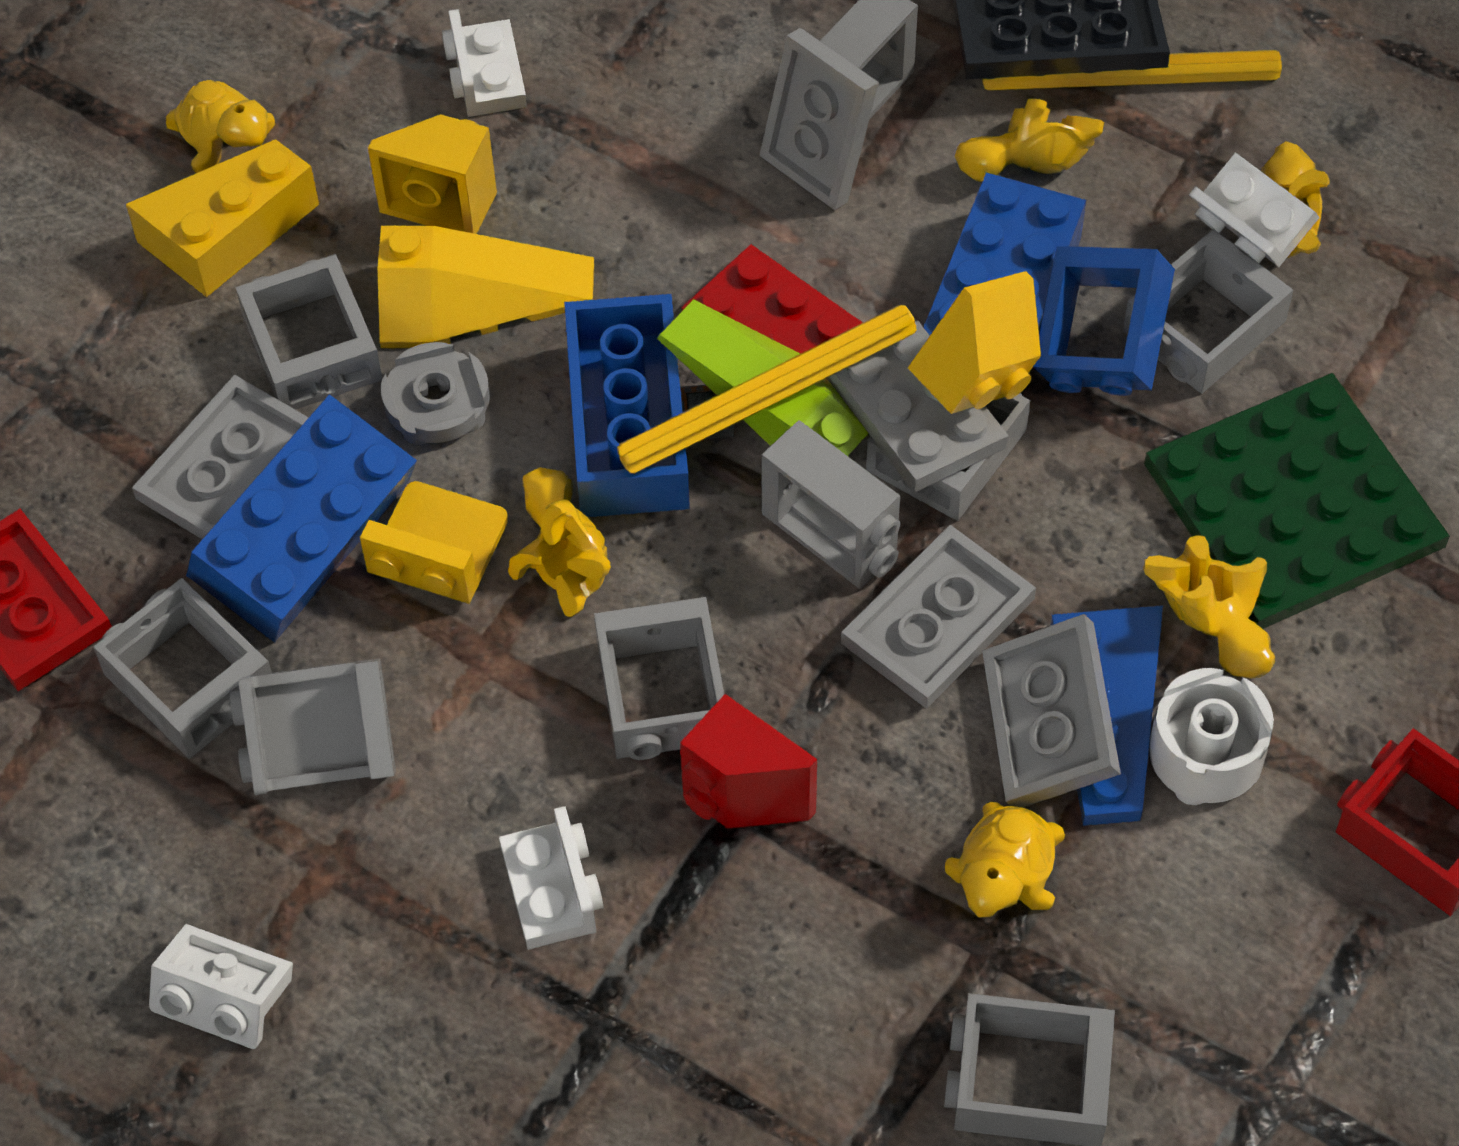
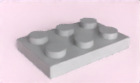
[759,28,879,210]
[827,320,1009,493]
[132,375,309,539]
[841,525,1036,709]
[982,614,1121,808]

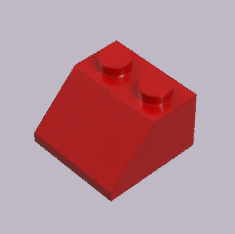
[680,694,817,828]

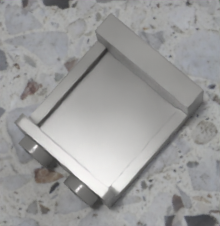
[230,658,396,795]

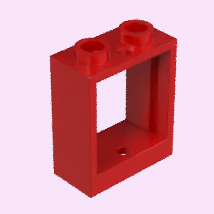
[1335,728,1459,917]

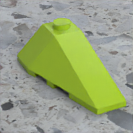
[657,299,868,456]

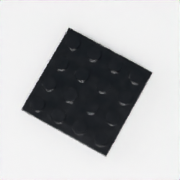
[953,0,1170,80]

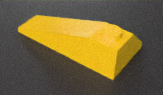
[377,226,595,348]

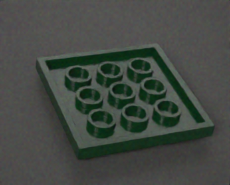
[1144,372,1450,629]

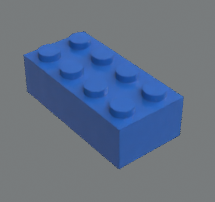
[923,172,1086,394]
[564,294,690,517]
[186,394,417,643]

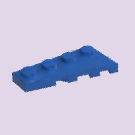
[1050,605,1163,826]

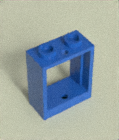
[1033,246,1175,396]

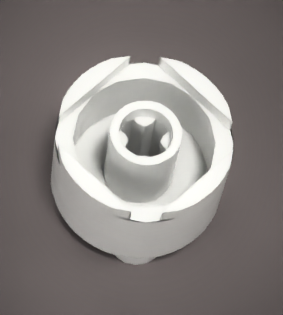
[1149,668,1274,805]

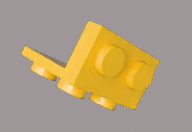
[360,481,508,604]

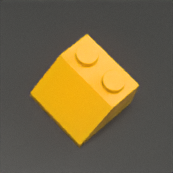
[368,114,497,234]
[908,271,1041,414]

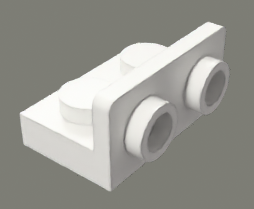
[442,9,527,117]
[1189,152,1320,267]
[499,806,604,950]
[149,924,293,1049]

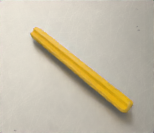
[982,50,1282,91]
[617,305,917,474]

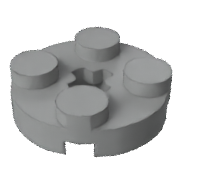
[381,342,490,445]

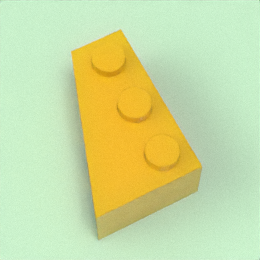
[126,139,319,297]

